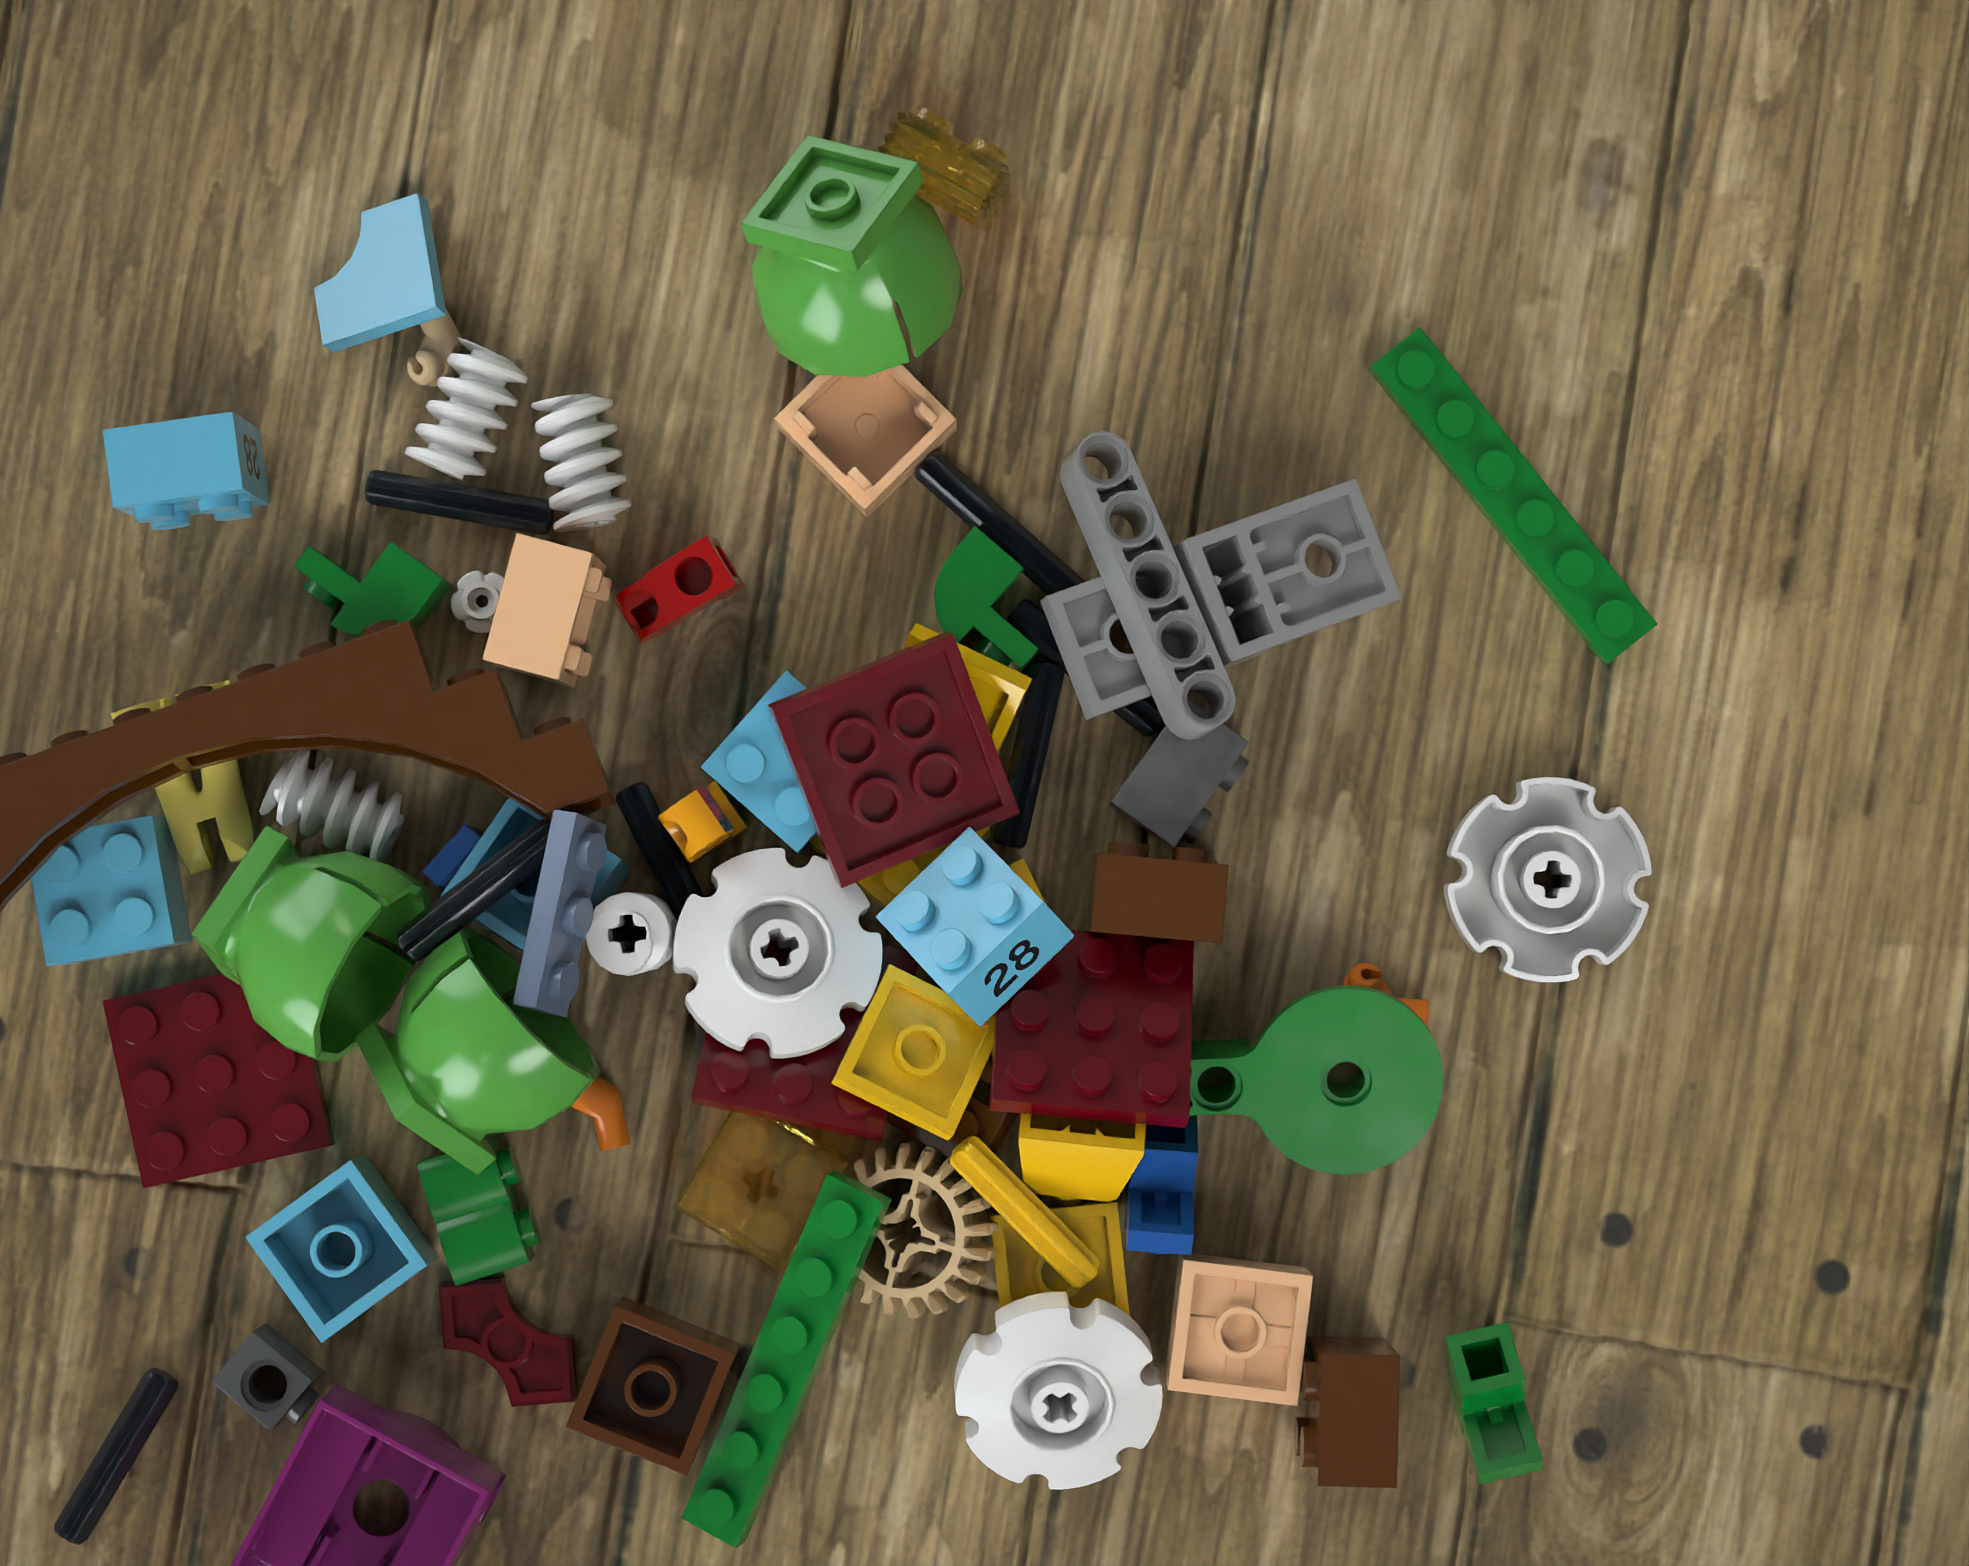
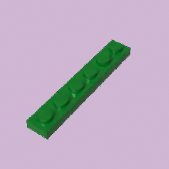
[1367,327,1658,665]
[681,1170,892,1548]

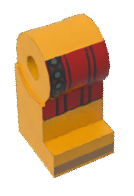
[658,781,749,864]

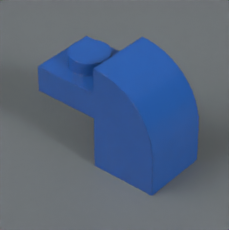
[1124,1115,1198,1255]

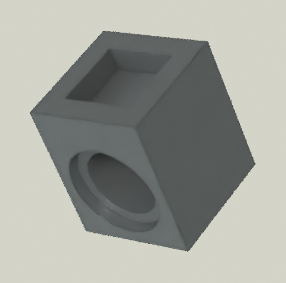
[211,1323,324,1431]

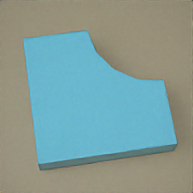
[314,193,446,353]

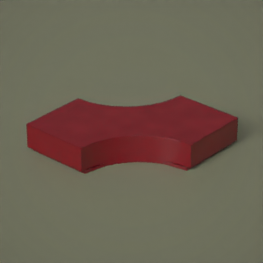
[438,1276,578,1407]

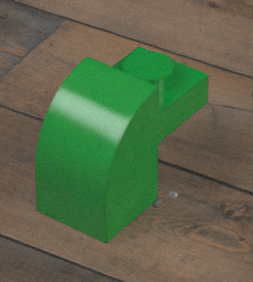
[934,526,1038,672]
[294,542,453,638]
[1445,1322,1543,1484]

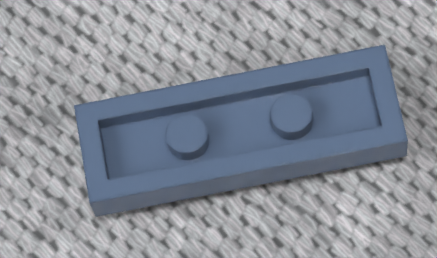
[513,810,607,1017]

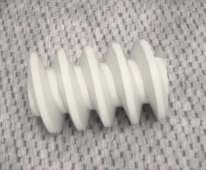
[405,337,529,481]
[531,394,632,532]
[259,750,405,863]
[585,892,678,976]

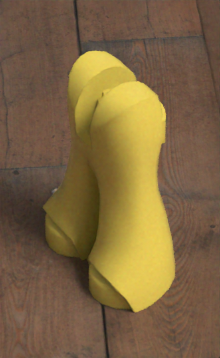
[110,680,254,875]

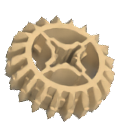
[848,1142,999,1319]

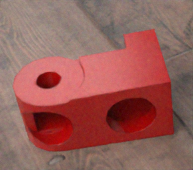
[613,535,746,643]

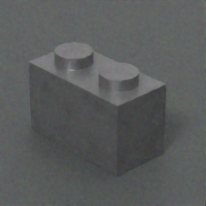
[1109,698,1250,848]

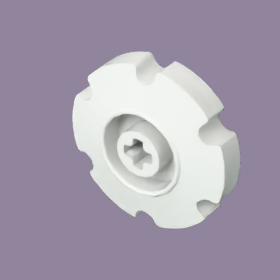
[1443,777,1652,982]
[673,848,882,1059]
[954,1292,1163,1490]

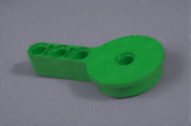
[1189,985,1444,1175]

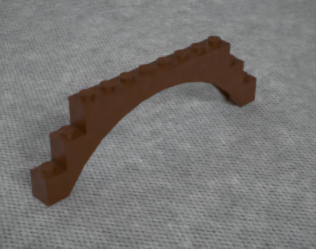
[0,619,616,914]

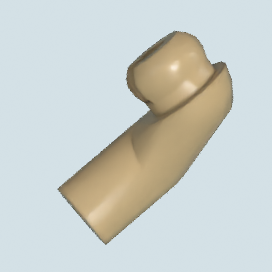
[407,307,463,387]

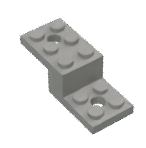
[1040,478,1402,720]

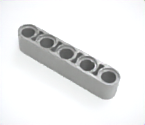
[1060,431,1236,740]

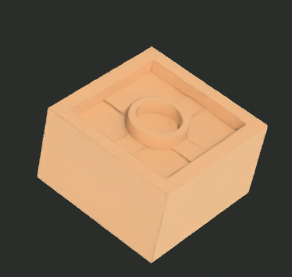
[774,365,957,518]
[482,533,614,687]
[1164,1253,1313,1406]

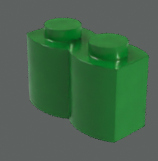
[417,1135,541,1286]

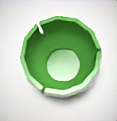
[741,135,963,377]
[192,826,430,1062]
[355,927,601,1175]

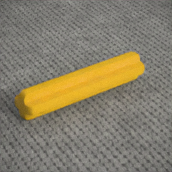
[949,1135,1100,1288]

